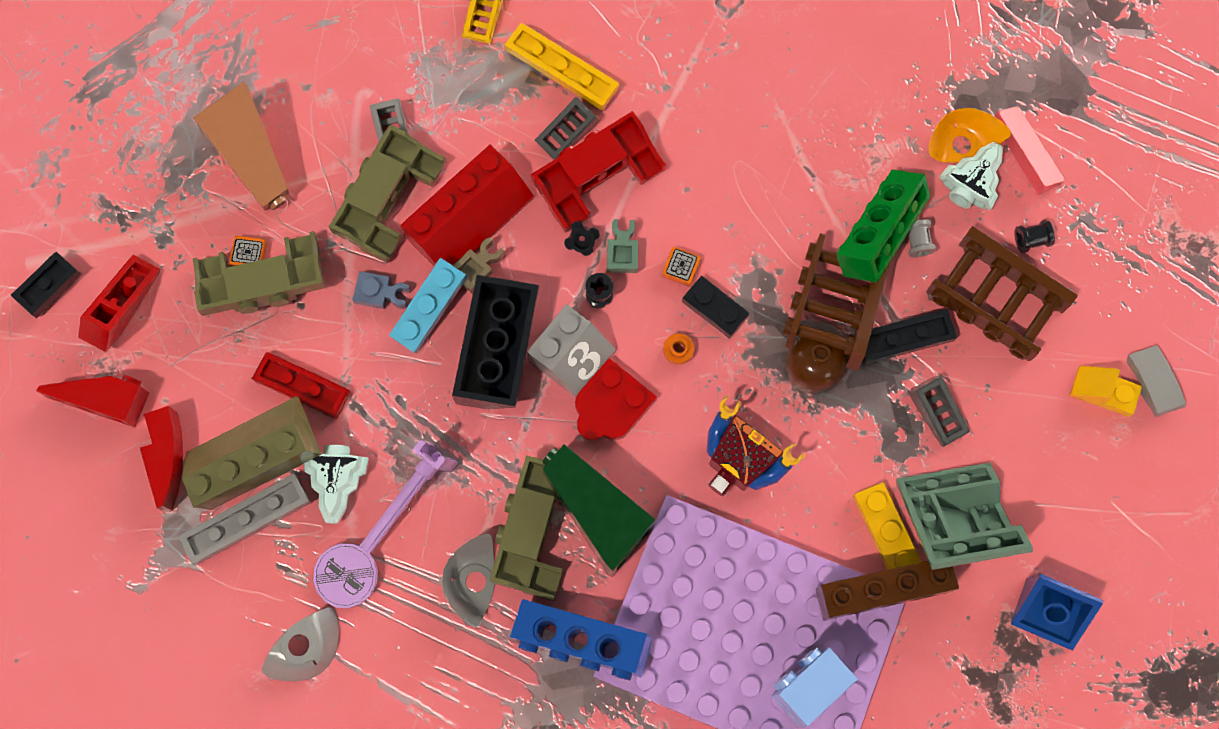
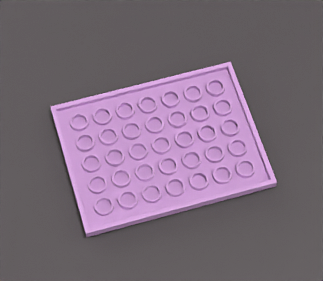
[593,495,904,729]

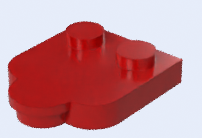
[575,358,657,440]

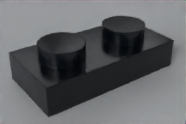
[11,251,81,318]
[682,275,750,339]

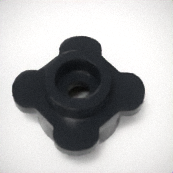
[564,221,600,256]

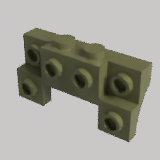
[329,124,446,264]
[193,231,325,316]
[489,455,563,601]

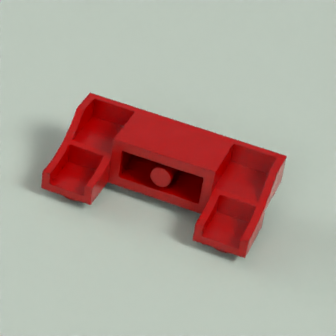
[531,111,666,233]

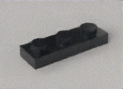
[864,309,957,364]

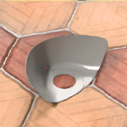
[442,534,495,628]
[261,607,339,682]

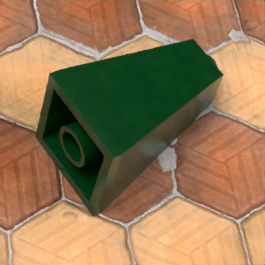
[542,444,656,577]

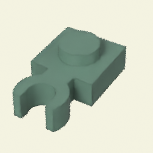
[607,219,638,273]

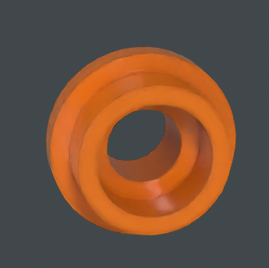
[663,333,694,365]

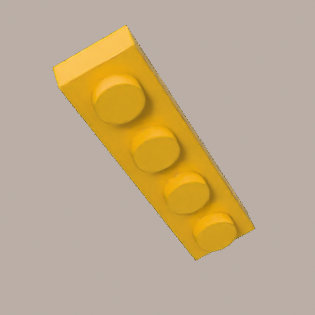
[504,22,619,111]

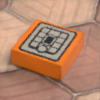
[229,235,267,267]
[661,246,701,287]

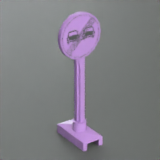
[313,439,459,608]

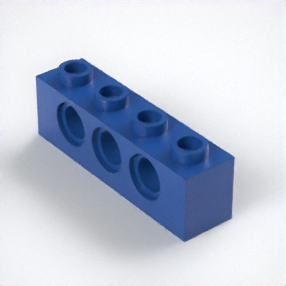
[510,599,652,681]

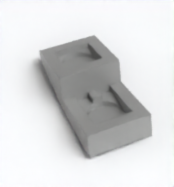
[1126,345,1186,417]

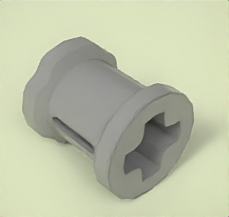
[908,220,936,258]

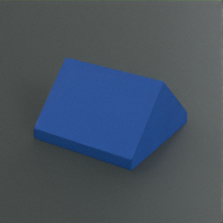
[1011,573,1103,651]

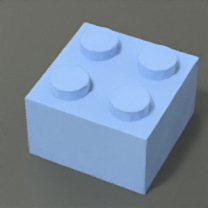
[771,648,858,727]

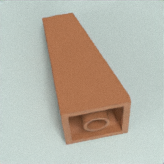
[193,81,289,211]

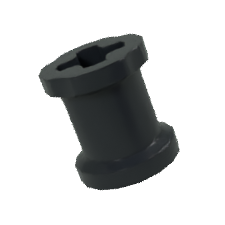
[1014,219,1055,253]
[585,273,613,308]

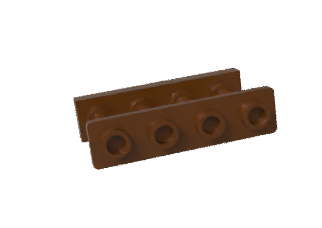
[926,226,1078,361]
[782,233,890,371]

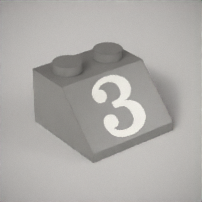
[527,304,616,397]

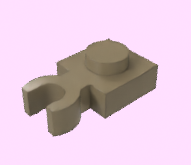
[453,238,504,294]

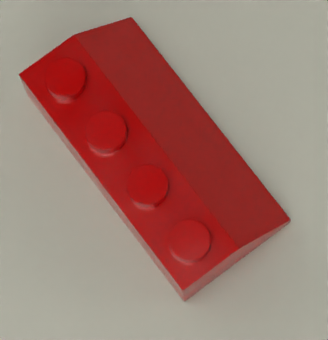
[400,144,534,266]

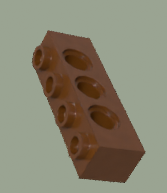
[815,561,959,621]

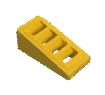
[461,0,503,45]

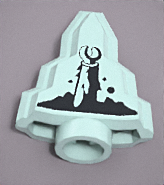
[939,142,1003,210]
[304,445,369,524]

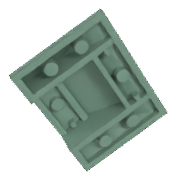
[896,463,1033,570]

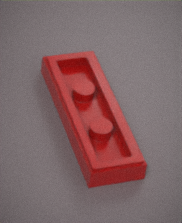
[251,351,351,420]

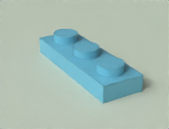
[389,258,468,353]

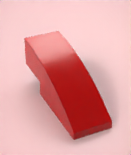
[140,406,183,513]

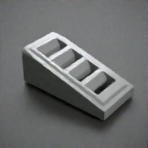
[369,98,408,142]

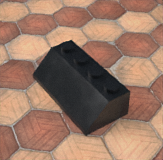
[452,275,539,409]

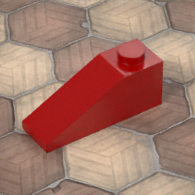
[78,255,160,352]
[36,375,149,428]

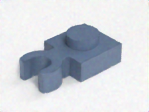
[352,271,411,309]

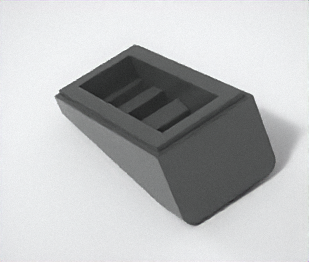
[535,97,600,159]
[908,376,970,447]

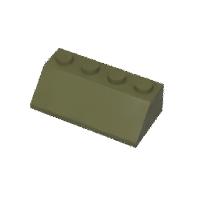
[182,396,322,510]

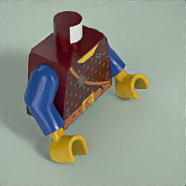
[706,395,805,497]

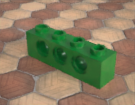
[837,169,930,283]

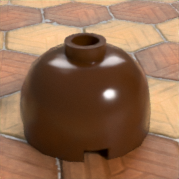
[784,331,848,394]

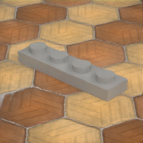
[178,473,311,566]

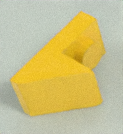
[1069,366,1142,417]

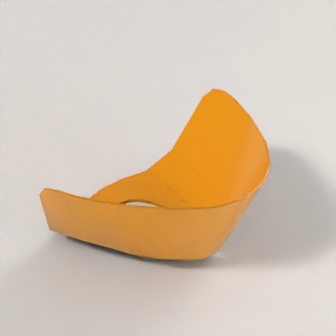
[929,108,1011,163]

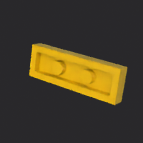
[852,482,921,570]

